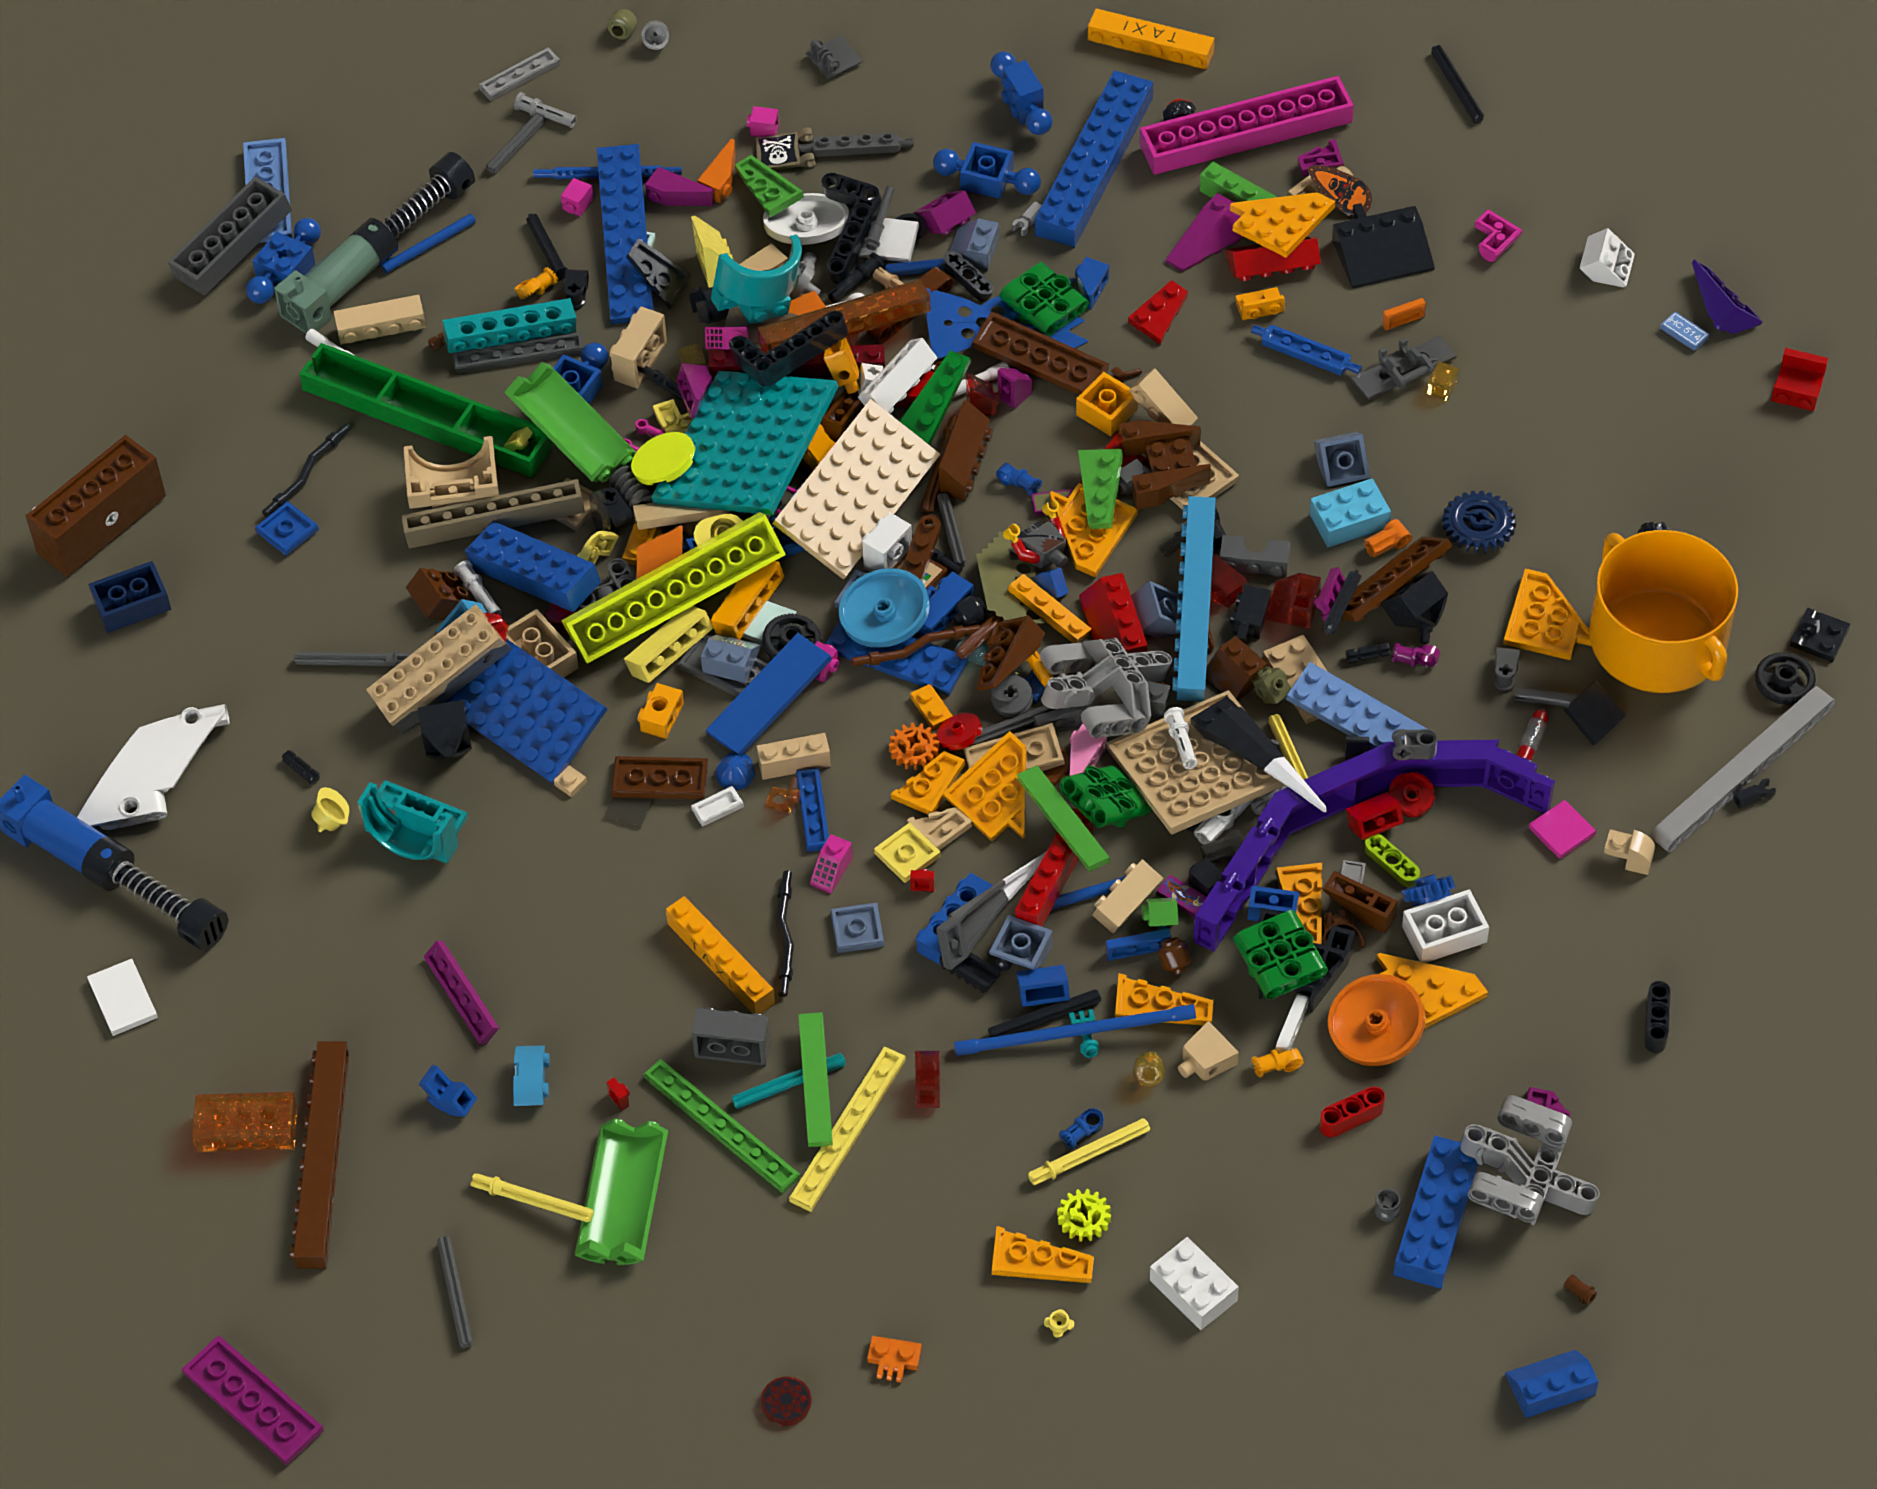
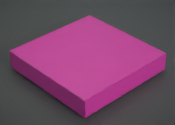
[1529,800,1596,859]

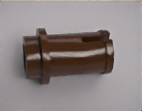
[1564,1274,1597,1304]

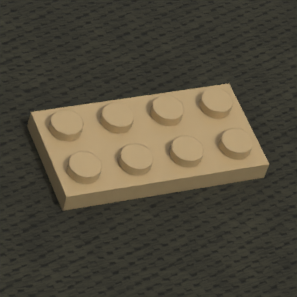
[1263,635,1328,724]

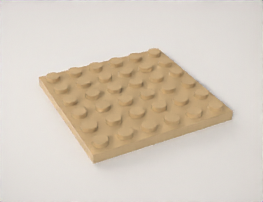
[1106,690,1285,835]

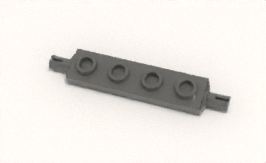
[799,132,913,157]

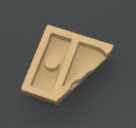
[907,807,972,851]

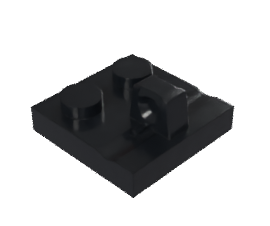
[1790,607,1850,662]

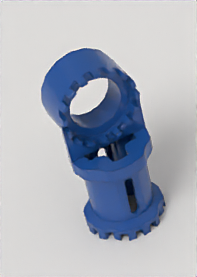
[996,463,1042,496]
[1059,1108,1104,1149]

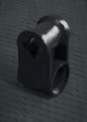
[564,269,589,310]
[599,488,635,532]

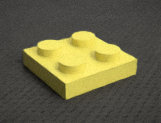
[874,822,941,883]

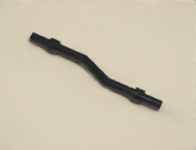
[262,423,351,517]
[776,870,794,997]

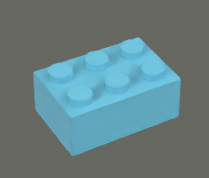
[1310,478,1391,548]

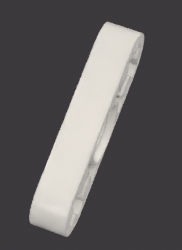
[1275,993,1310,1054]

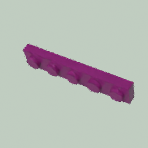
[424,940,499,1045]

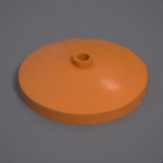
[1328,974,1425,1066]

